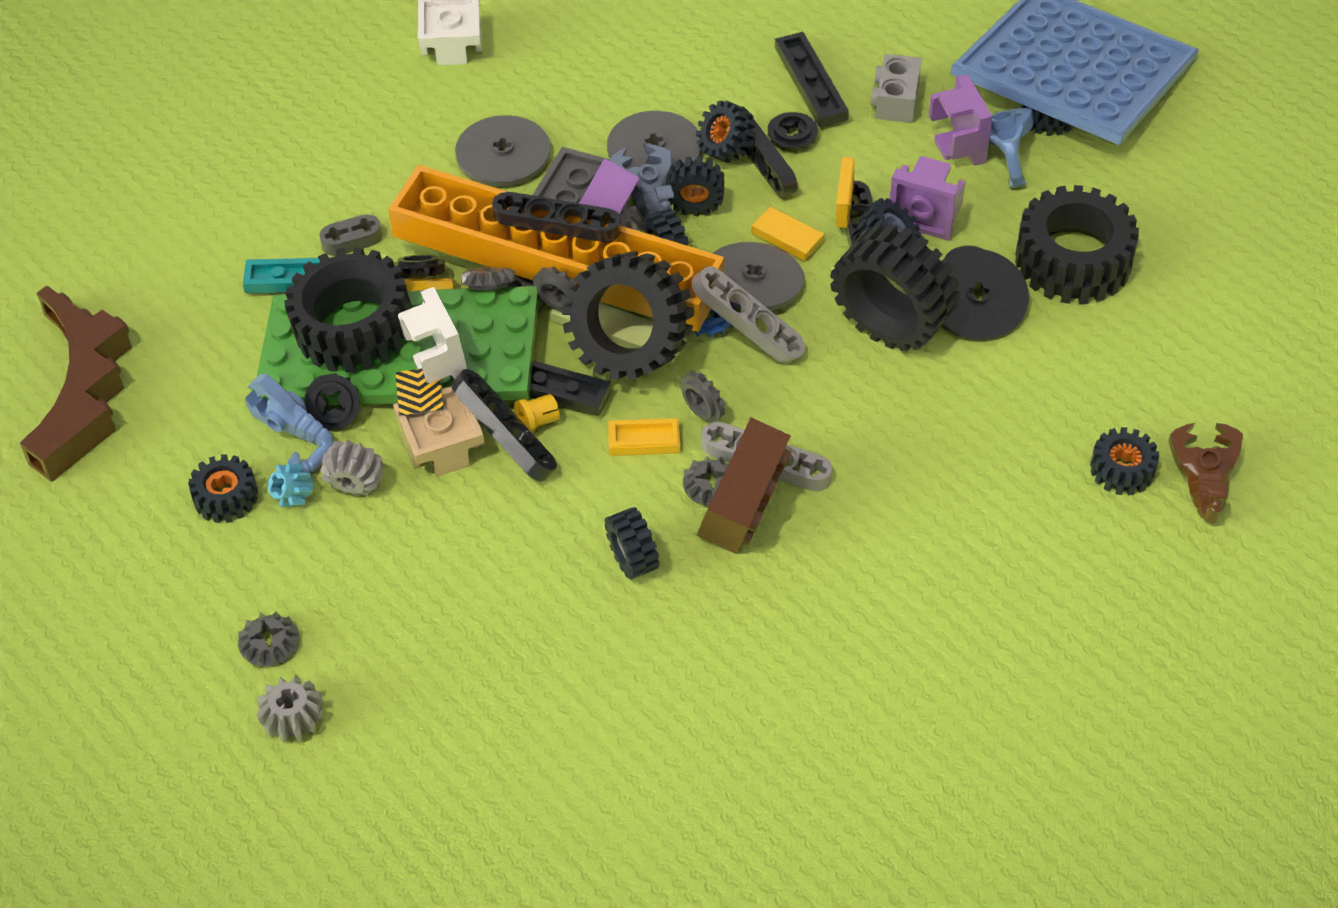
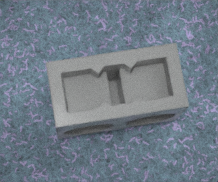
[871,54,922,123]

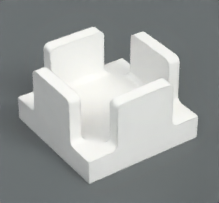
[418,0,482,66]
[398,287,467,383]

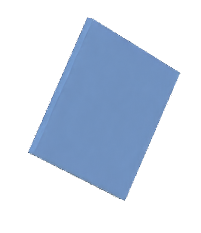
[950,0,1199,145]

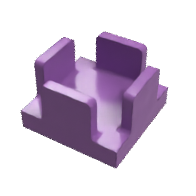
[929,74,993,166]
[890,156,966,241]

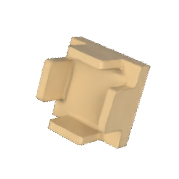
[393,387,484,476]

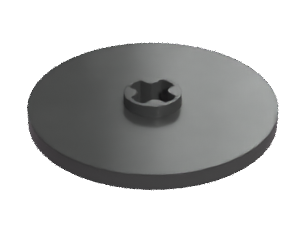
[607,111,702,169]
[455,115,550,186]
[713,242,804,311]

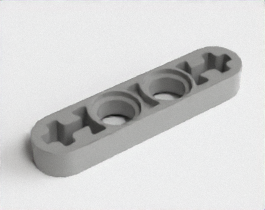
[691,266,805,364]
[701,422,832,491]

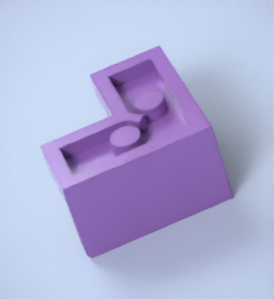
[580,158,642,215]

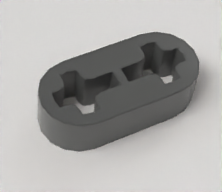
[320,214,382,256]

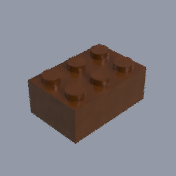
[696,417,792,554]

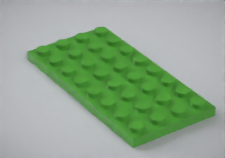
[254,286,540,405]

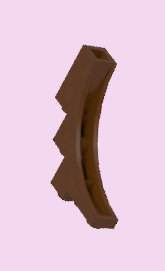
[20,285,132,482]

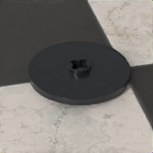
[941,249,1029,342]

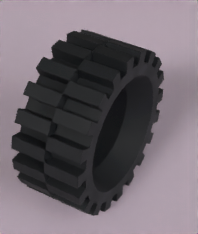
[1015,185,1139,305]
[830,224,960,351]
[284,247,412,373]
[562,252,694,380]

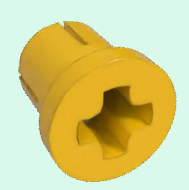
[514,394,560,433]

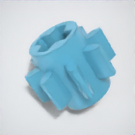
[268,463,313,507]

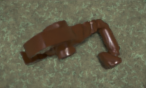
[1168,423,1243,523]

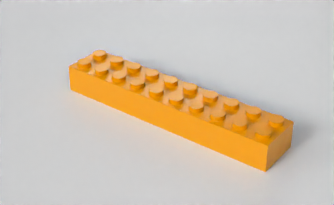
[388,165,724,332]

